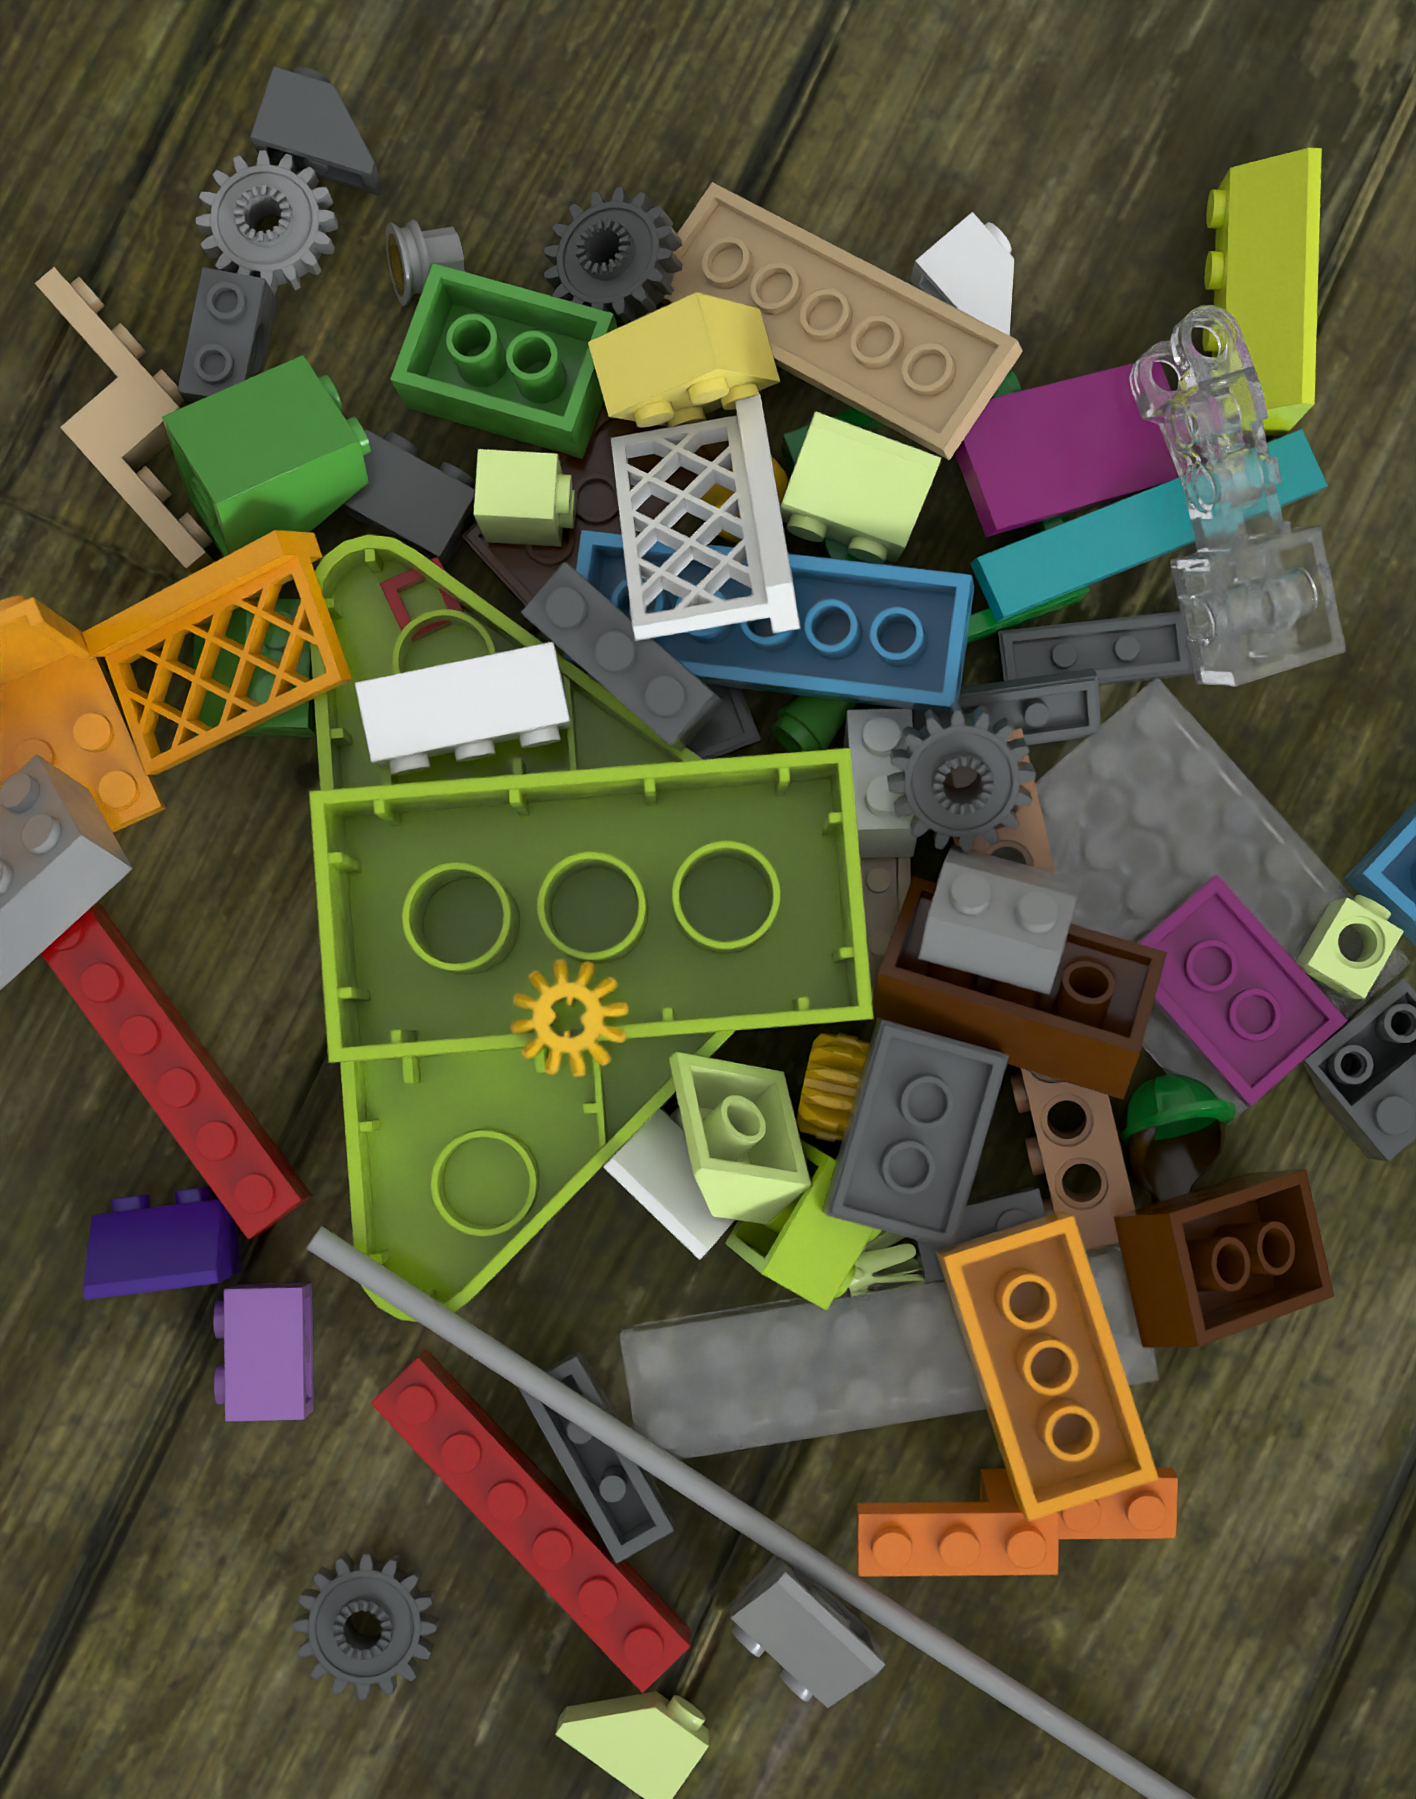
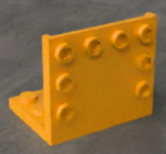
[0,595,166,832]

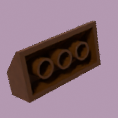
[868,876,1167,1099]

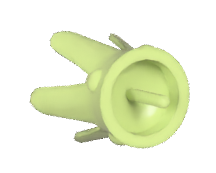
[849,1230,925,1294]

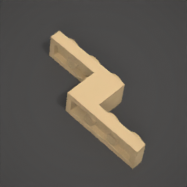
[35,267,215,574]

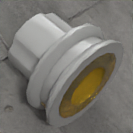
[386,219,465,306]

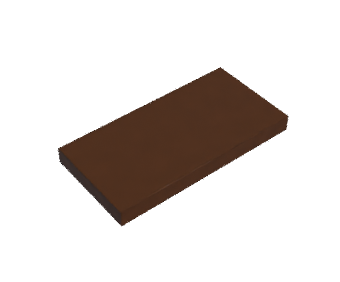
[461,406,723,608]

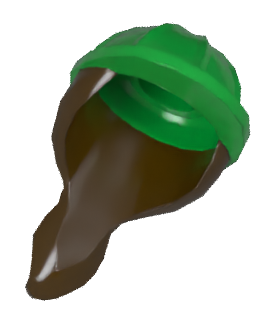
[1119,1074,1236,1204]

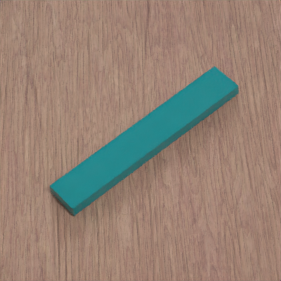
[970,429,1328,623]

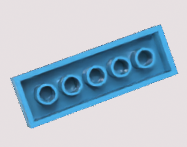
[564,530,974,714]

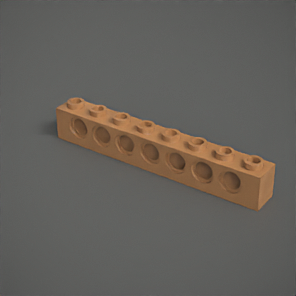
[943,728,1136,1250]

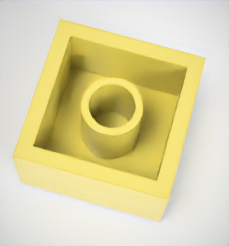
[588,292,780,428]

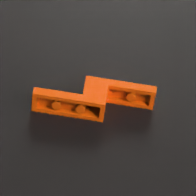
[856,1467,1178,1577]

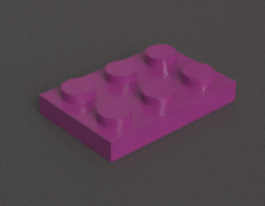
[1137,874,1348,1107]

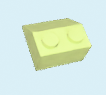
[780,412,941,564]
[669,1052,811,1224]

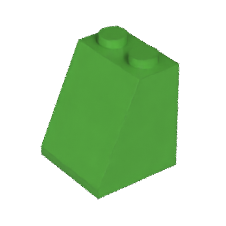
[162,355,371,557]

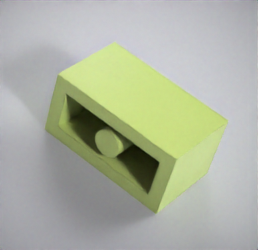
[474,449,576,547]

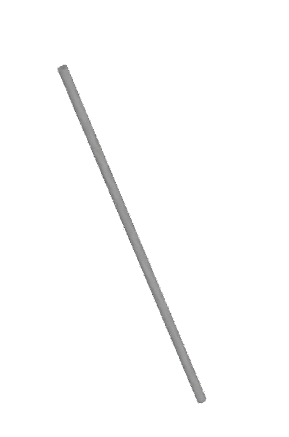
[306,1226,1196,1799]

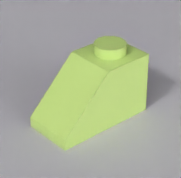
[556,1691,709,1799]

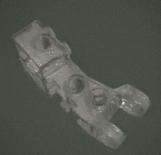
[1129,305,1346,686]

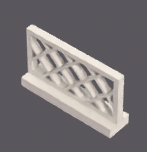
[611,394,800,640]

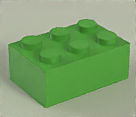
[390,263,618,459]

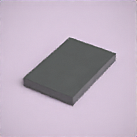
[822,1018,1009,1249]

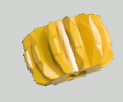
[511,959,628,1077]
[796,1033,870,1143]

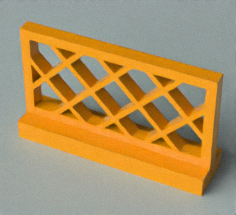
[82,530,353,775]

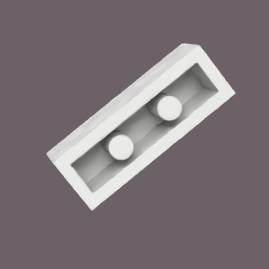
[355,642,572,775]

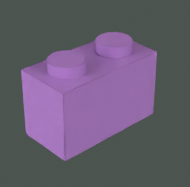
[214,1282,314,1421]

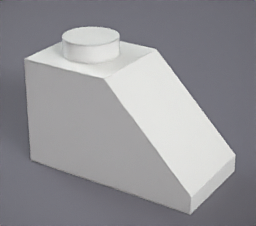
[910,212,1014,336]

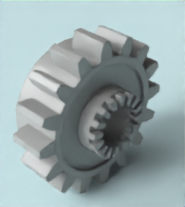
[196,150,338,295]

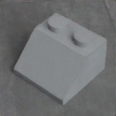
[919,845,1080,994]
[730,1554,886,1708]

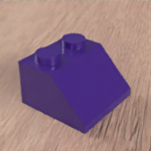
[83,1186,242,1300]

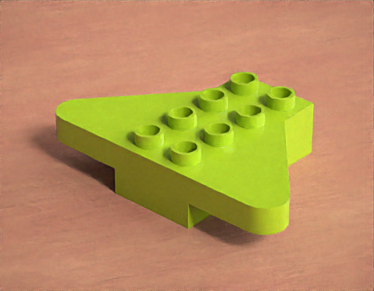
[309,535,873,1322]

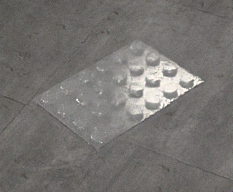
[991,677,1411,1127]

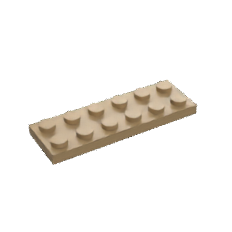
[660,182,1023,460]

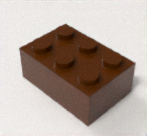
[1114,1169,1334,1347]

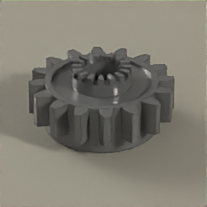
[544,187,683,324]
[887,703,1036,852]
[293,1548,439,1700]

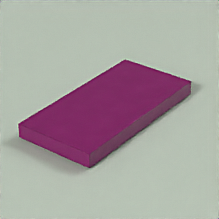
[955,357,1201,537]

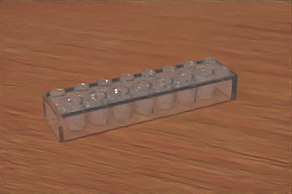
[619,1245,1159,1460]

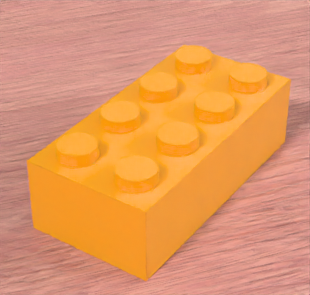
[936,1211,1159,1521]

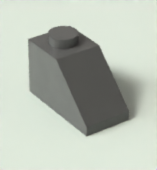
[250,66,382,196]

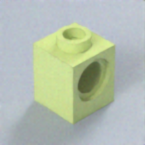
[1296,895,1404,1000]

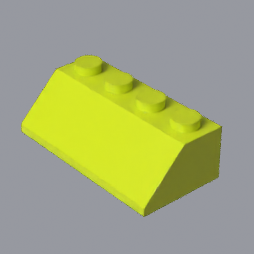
[1201,148,1322,436]

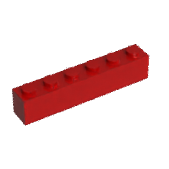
[40,901,313,1239]
[370,1349,691,1693]

